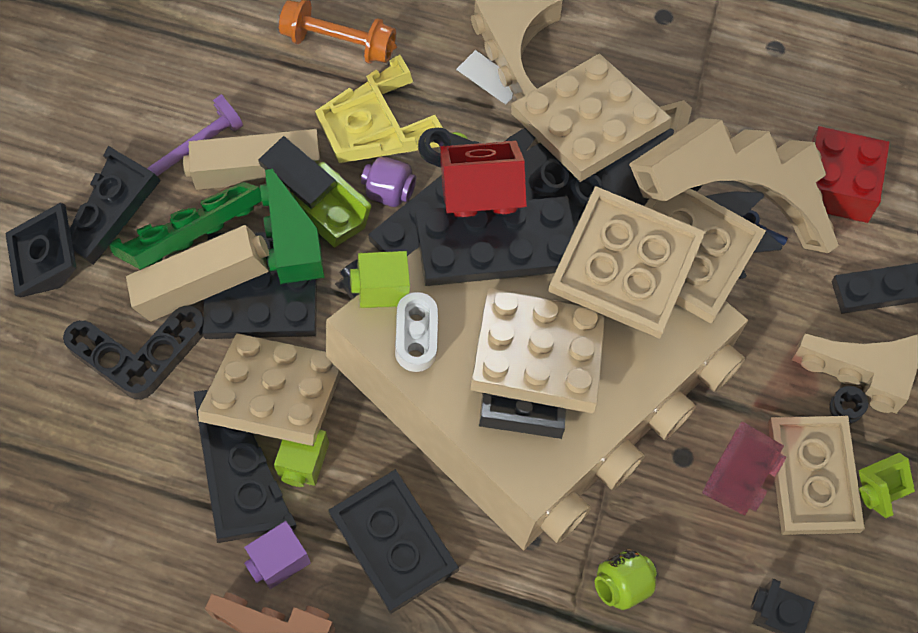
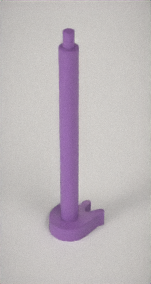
[147,94,243,176]

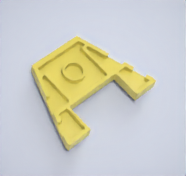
[315,55,443,163]

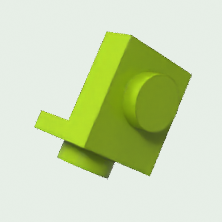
[858,453,915,518]

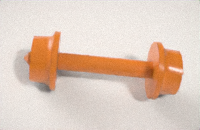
[279,0,397,64]

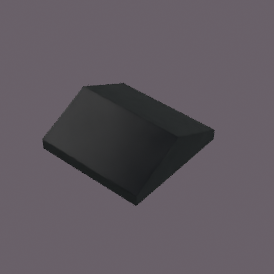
[5,202,77,298]

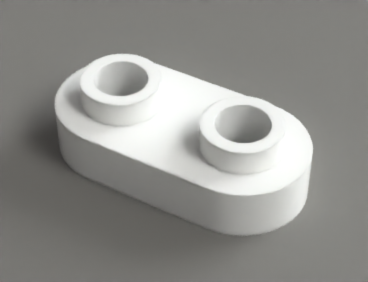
[395,292,438,372]

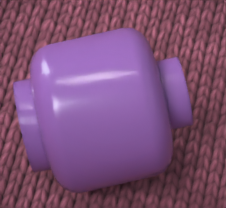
[361,156,416,207]

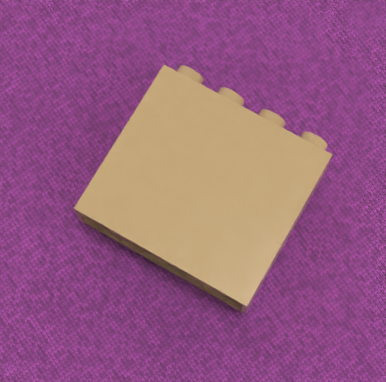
[326,220,748,550]

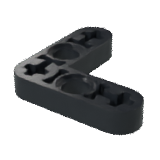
[63,306,204,400]

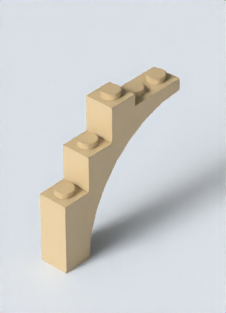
[629,118,839,253]
[792,333,918,414]

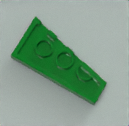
[109,182,262,270]

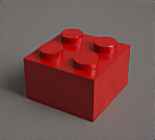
[811,126,890,223]
[440,141,526,217]

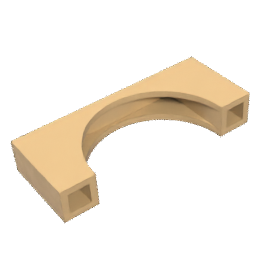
[471,0,563,143]

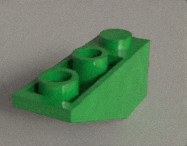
[260,169,325,284]

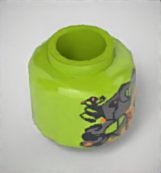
[595,549,657,610]

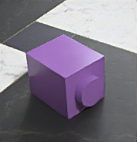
[244,521,311,589]

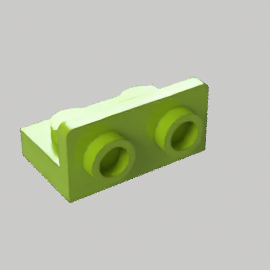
[290,162,371,247]

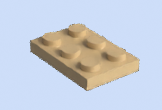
[768,416,865,535]

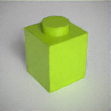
[350,251,410,308]
[274,430,329,487]

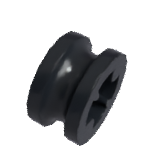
[829,386,868,424]

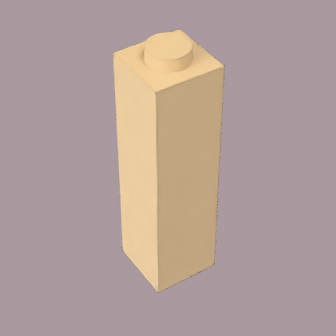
[183,129,321,190]
[126,225,269,322]

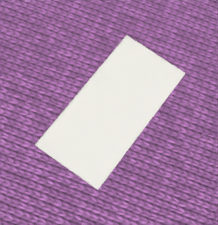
[456,50,513,105]

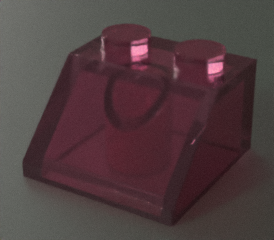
[702,421,787,516]

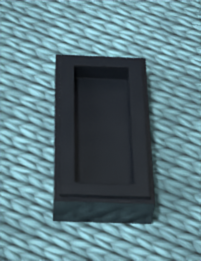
[258,136,337,210]

